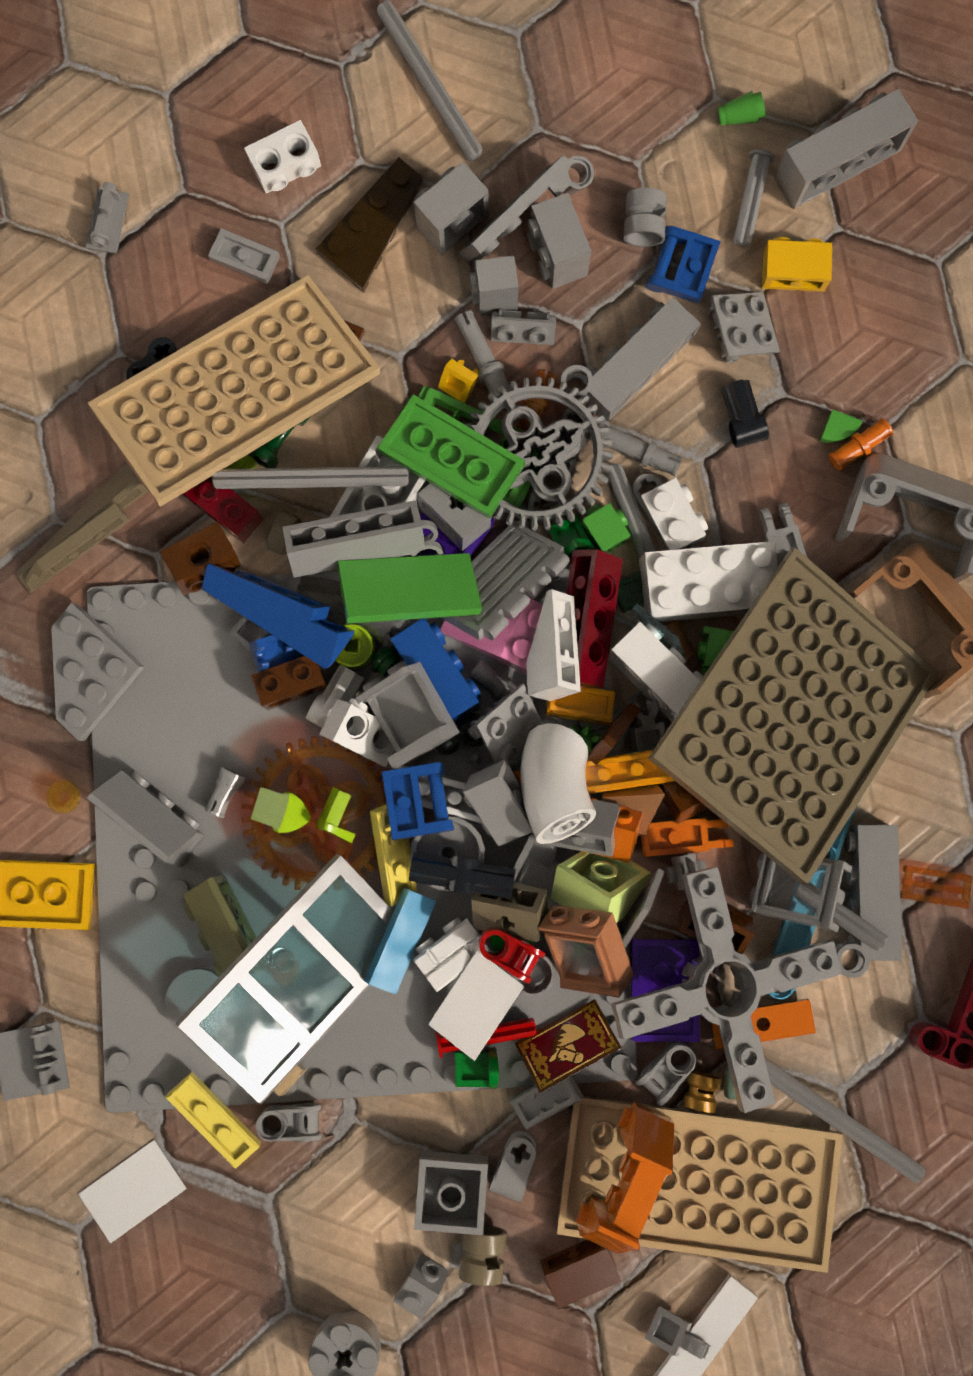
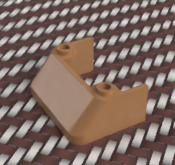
[849,543,973,699]

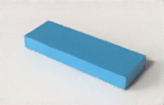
[364,887,436,994]

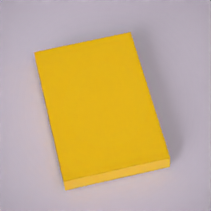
[0,860,95,930]

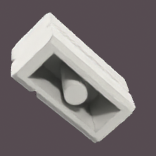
[413,917,491,992]

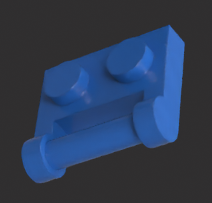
[646,226,721,304]
[382,762,454,840]

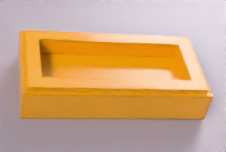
[545,686,615,726]

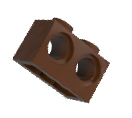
[251,656,328,710]

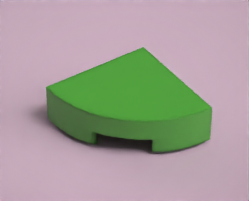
[819,410,863,444]

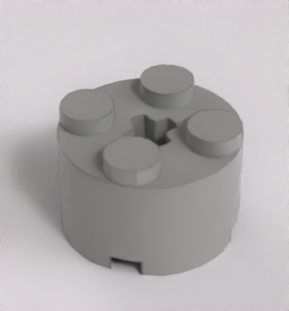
[308,1311,381,1376]

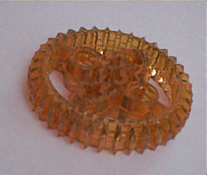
[241,736,387,893]

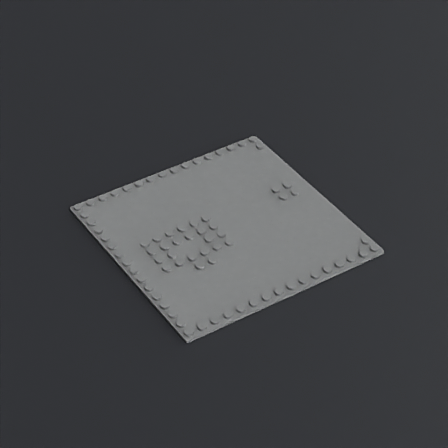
[87,564,638,1113]

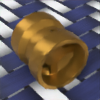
[682,1070,722,1113]

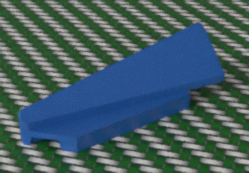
[202,563,354,668]

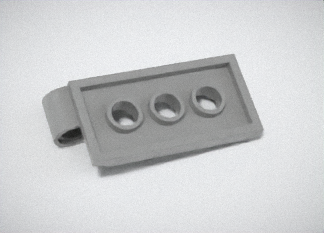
[458,155,594,263]

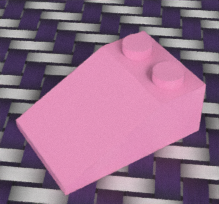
[440,598,543,675]

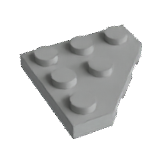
[51,603,145,741]

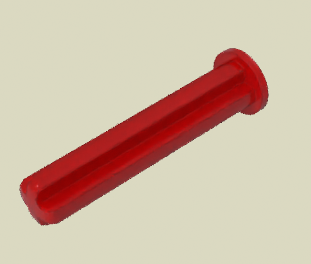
[435,1018,537,1058]

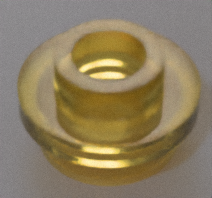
[46,780,80,813]

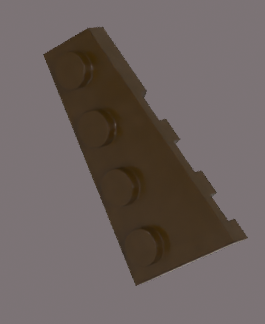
[315,157,423,293]

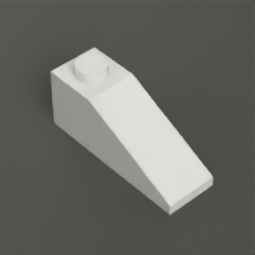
[526,589,581,701]

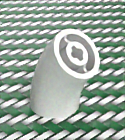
[520,723,596,844]

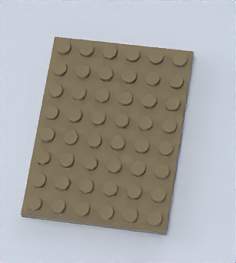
[648,548,939,884]

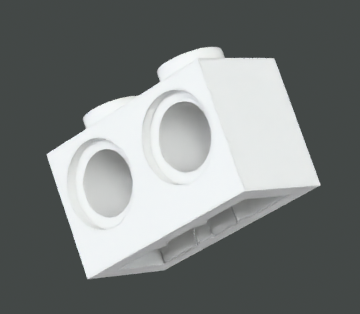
[244,120,321,193]
[319,698,394,767]

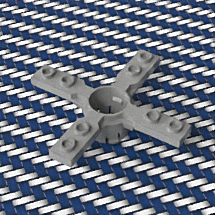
[611,867,842,1113]

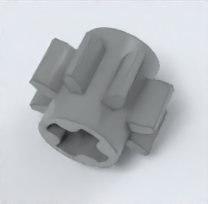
[665,853,706,890]

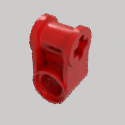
[478,927,546,984]

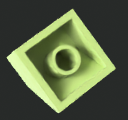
[551,851,651,923]

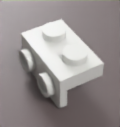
[641,478,708,550]

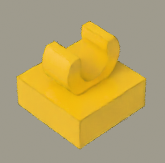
[438,358,479,403]

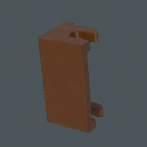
[541,1240,621,1309]

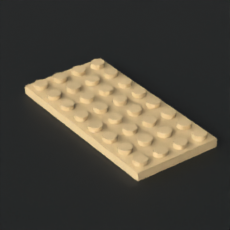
[88,275,380,507]
[556,1096,843,1273]

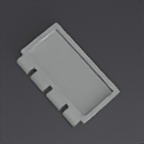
[440,521,570,640]

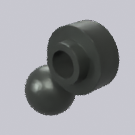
[435,713,484,755]

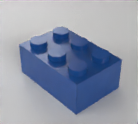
[390,618,482,724]

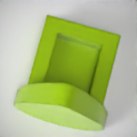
[251,787,310,833]
[316,787,356,843]

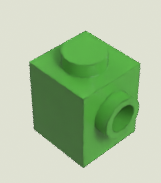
[581,503,631,554]

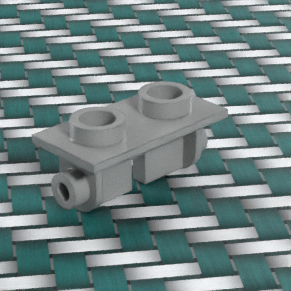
[85,182,129,254]
[491,309,556,345]

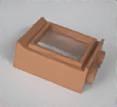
[538,905,634,998]

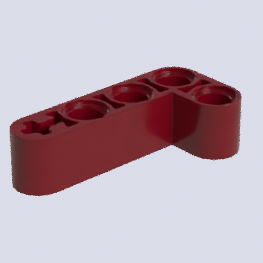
[909,958,973,1069]

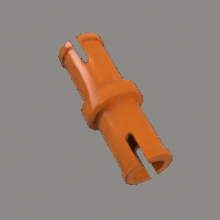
[828,418,894,472]

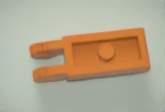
[640,818,734,857]

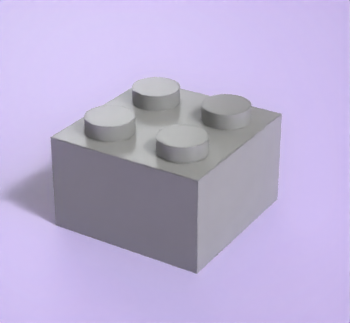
[414,162,489,256]
[527,193,591,289]
[414,1151,488,1235]

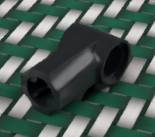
[721,379,769,448]

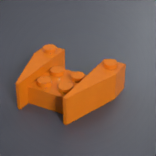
[575,1101,674,1254]

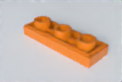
[711,998,816,1049]

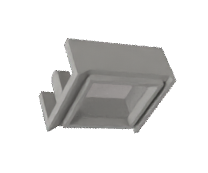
[750,853,852,933]

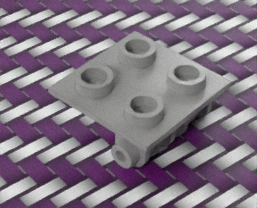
[709,292,780,364]
[468,684,543,769]
[0,1021,70,1101]

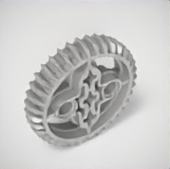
[466,377,614,531]

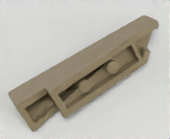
[16,464,148,594]

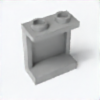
[355,661,460,770]

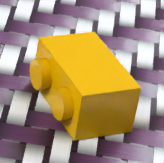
[762,237,832,292]

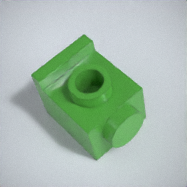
[696,626,734,676]

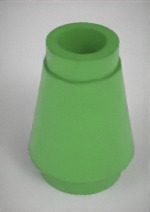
[717,91,766,126]

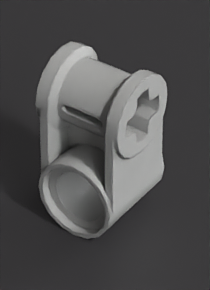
[635,1042,696,1106]
[256,1102,322,1142]
[488,1130,536,1202]

